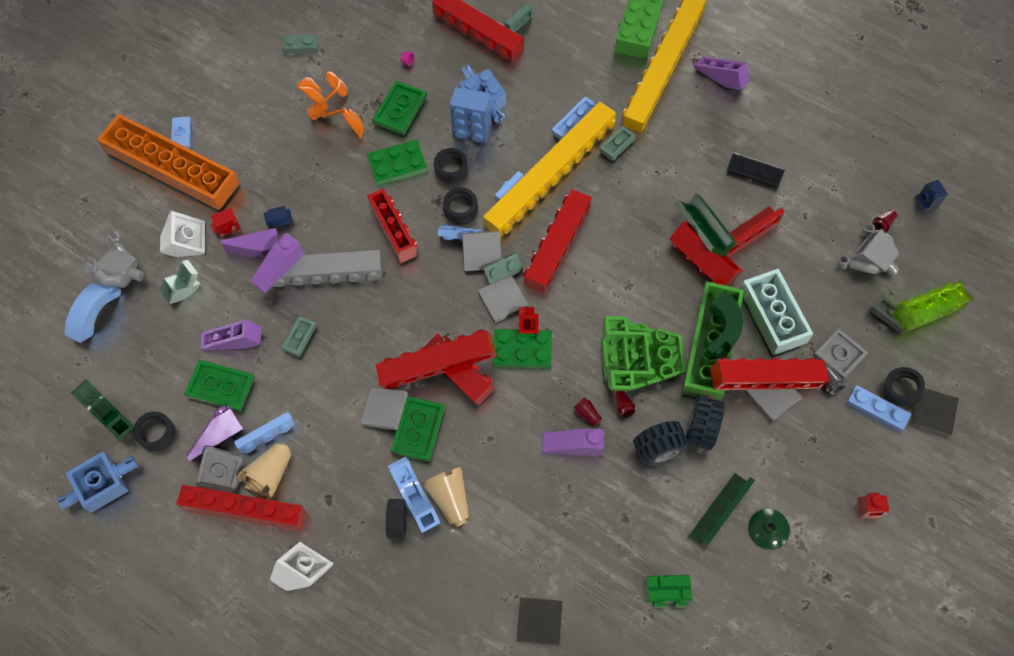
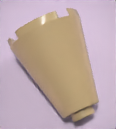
[237,443,291,500]
[423,467,469,528]

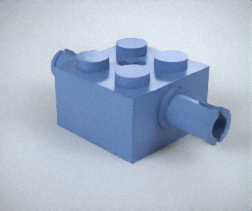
[458,65,506,122]
[56,451,139,513]

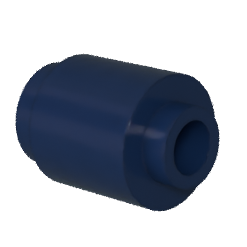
[264,206,292,228]

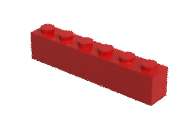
[432,0,524,62]
[523,189,592,294]
[375,329,497,389]
[710,358,829,390]
[176,484,306,532]

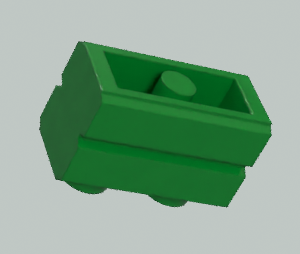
[645,574,692,609]

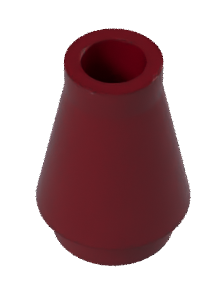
[872,209,898,233]
[612,391,636,418]
[574,397,603,426]

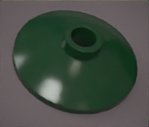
[748,509,790,550]

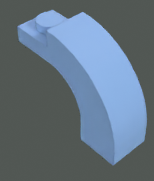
[64,282,121,343]
[388,457,440,533]

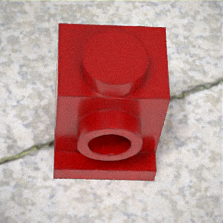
[210,208,242,236]
[519,307,539,334]
[858,492,889,518]

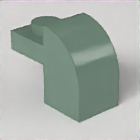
[160,260,200,304]

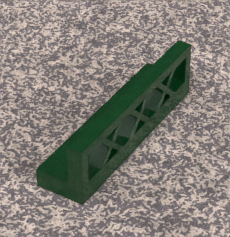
[675,194,737,256]
[687,473,755,550]

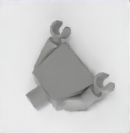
[838,224,899,276]
[82,232,144,287]

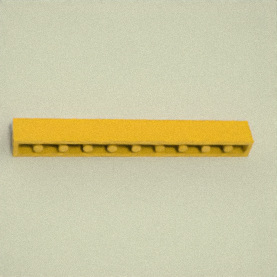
[621,0,707,133]
[483,101,616,238]

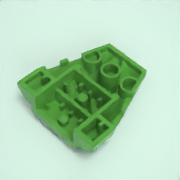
[601,316,686,391]

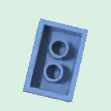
[450,87,492,143]

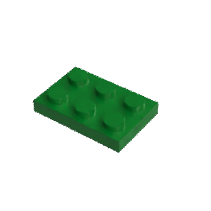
[372,80,427,135]
[366,139,428,186]
[493,329,552,369]
[184,359,255,412]
[390,396,445,462]

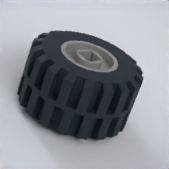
[686,395,725,451]
[633,421,690,466]

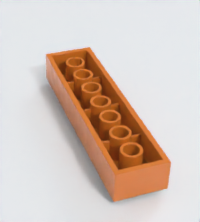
[97,114,240,210]

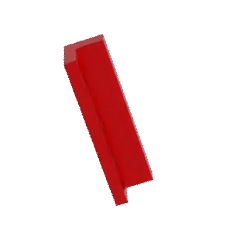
[727,206,785,257]

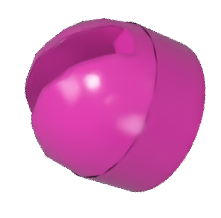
[400,51,415,66]

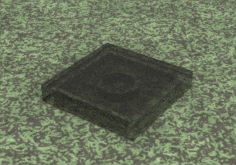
[910,388,959,436]
[516,597,563,646]

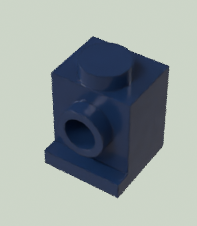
[915,180,948,211]

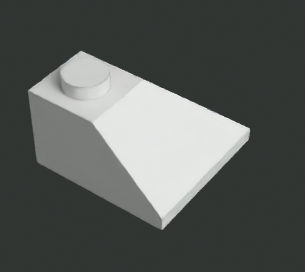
[160,211,205,257]
[270,542,333,591]

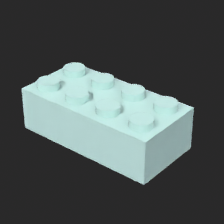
[741,269,813,355]

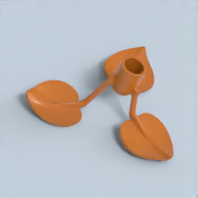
[296,71,364,139]

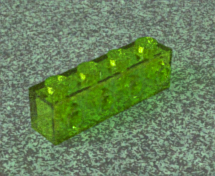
[892,281,973,332]

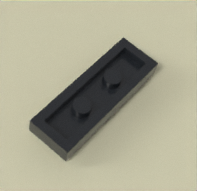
[727,152,785,187]

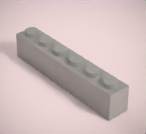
[273,250,383,287]

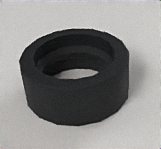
[434,148,468,183]
[443,187,478,224]
[885,367,925,407]
[133,411,175,452]
[385,499,407,539]

